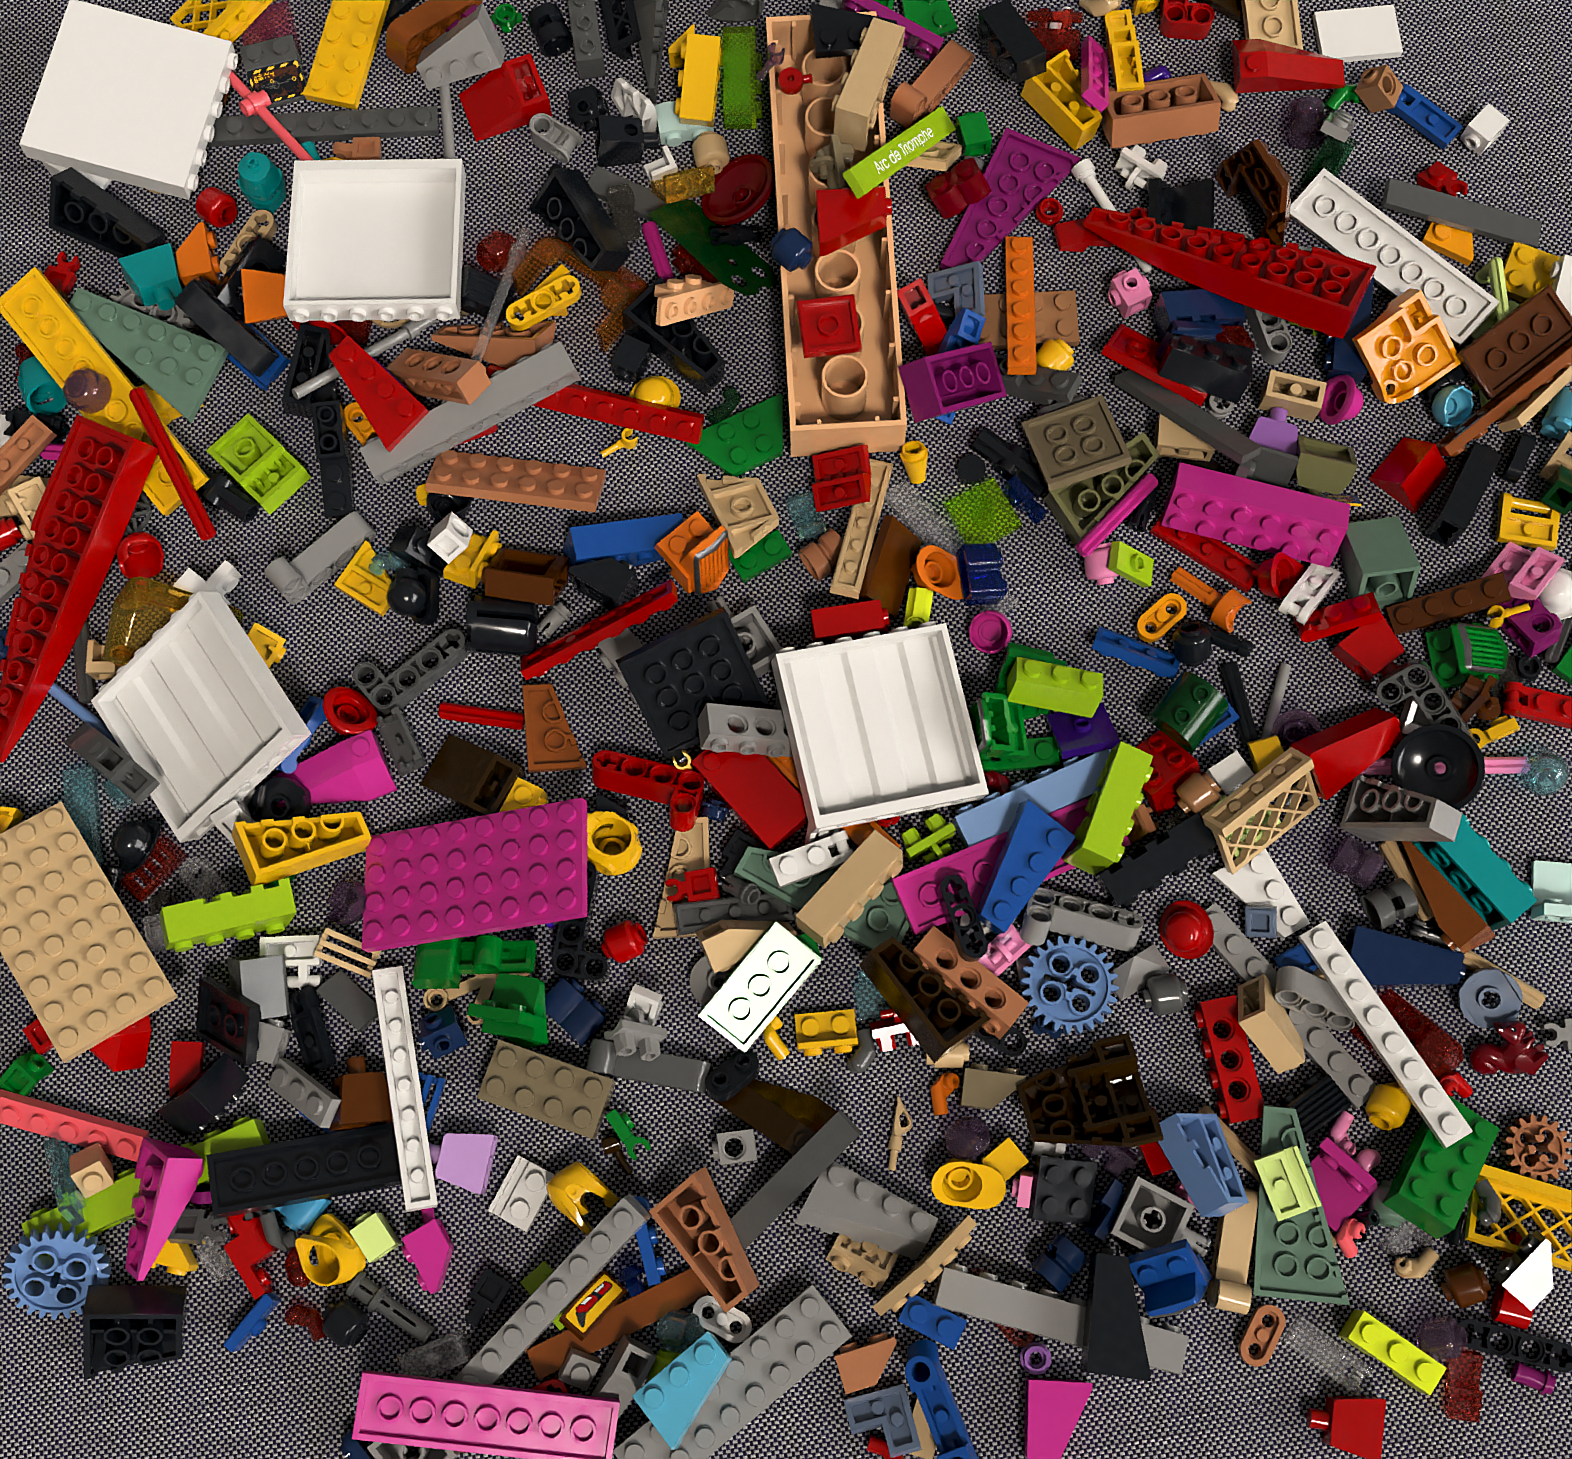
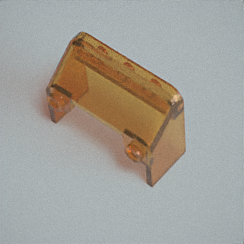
[511,235,648,353]

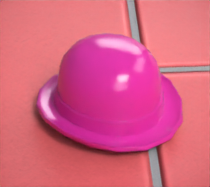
[1318,375,1364,425]

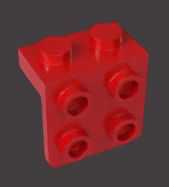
[1135,731,1202,816]

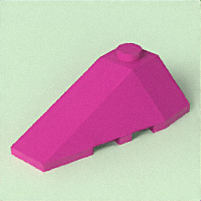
[267,730,397,808]
[125,1137,203,1281]

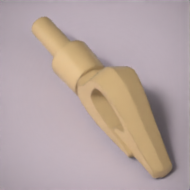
[888,1096,912,1171]

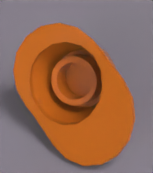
[910,545,975,600]

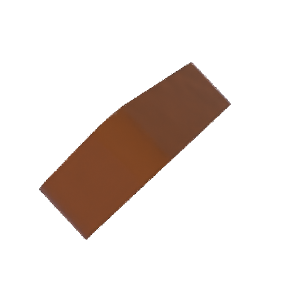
[386,0,483,74]

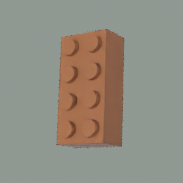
[1099,73,1221,148]

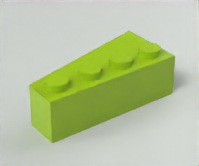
[1063,741,1153,876]
[159,878,297,952]

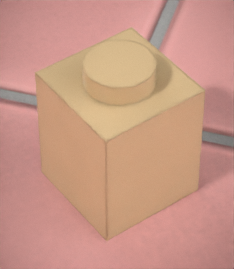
[69,1142,115,1199]

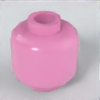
[1083,543,1119,585]

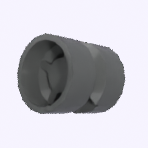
[1360,878,1419,930]

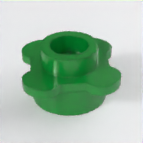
[491,4,523,33]

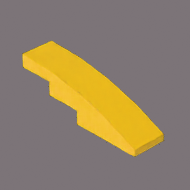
[1103,9,1145,92]

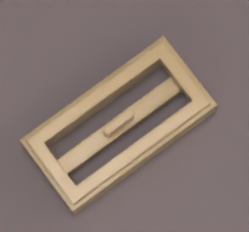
[313,927,382,978]

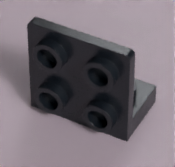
[1148,177,1215,231]

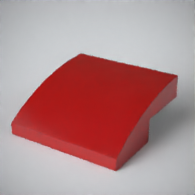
[812,445,871,512]

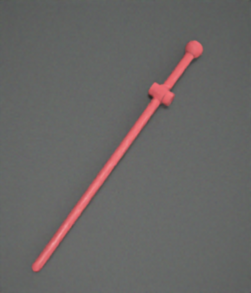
[229,70,314,161]

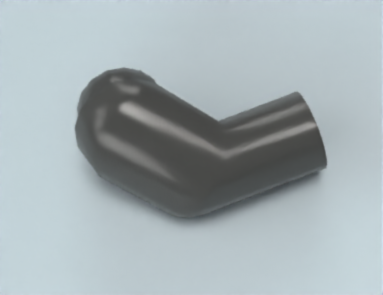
[847,1029,876,1073]
[1474,1179,1501,1227]
[259,1211,299,1251]

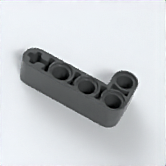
[353,629,469,716]
[1376,659,1478,744]
[586,1039,711,1094]

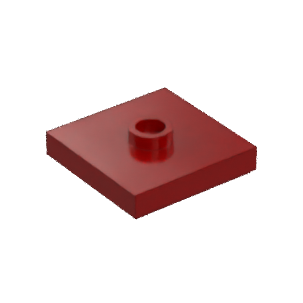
[797,294,862,358]

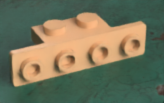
[654,274,735,326]

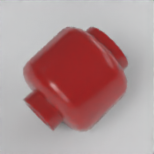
[195,187,237,228]
[601,919,648,964]

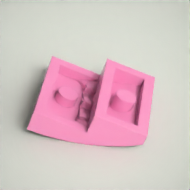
[1481,541,1565,600]

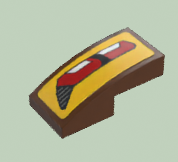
[559,1270,627,1341]

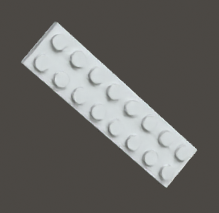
[1290,168,1500,348]

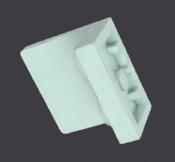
[1531,860,1572,924]

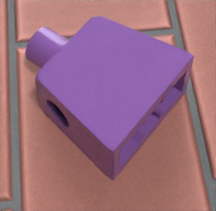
[1248,407,1298,456]

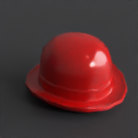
[323,686,378,736]
[1159,900,1214,959]

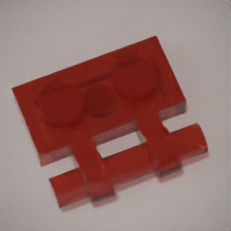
[1028,8,1083,60]

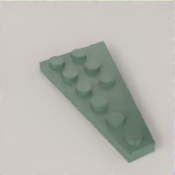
[68,287,229,424]
[733,846,910,951]
[1253,1105,1350,1305]

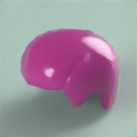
[968,610,1013,654]

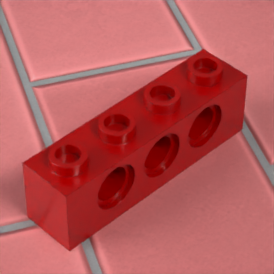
[1192,995,1264,1125]

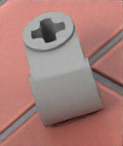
[529,113,583,163]

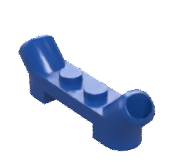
[905,1339,979,1459]

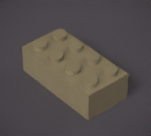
[477,1039,617,1140]

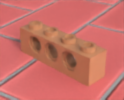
[386,348,491,405]
[911,926,1029,1040]

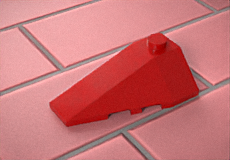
[1231,39,1345,93]

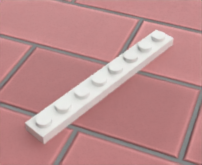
[1298,921,1473,1149]
[372,966,438,1212]

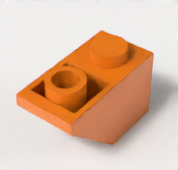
[175,222,222,287]

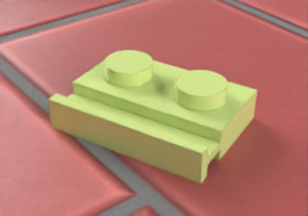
[1253,1144,1322,1221]

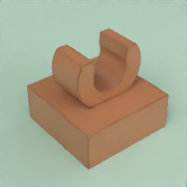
[1128,804,1159,843]

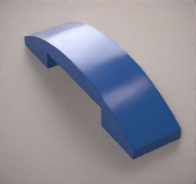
[935,308,986,425]

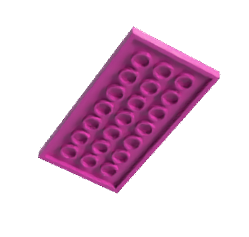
[362,798,587,952]

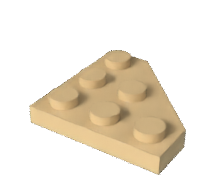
[872,1215,977,1317]

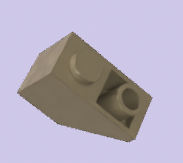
[959,1063,1026,1111]

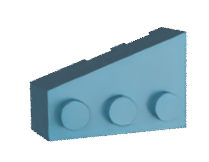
[632,1332,732,1450]

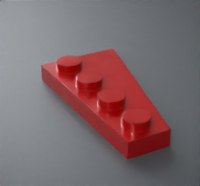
[328,335,429,453]

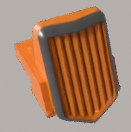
[654,511,730,595]

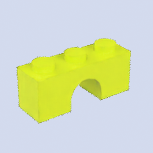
[1338,1309,1447,1396]

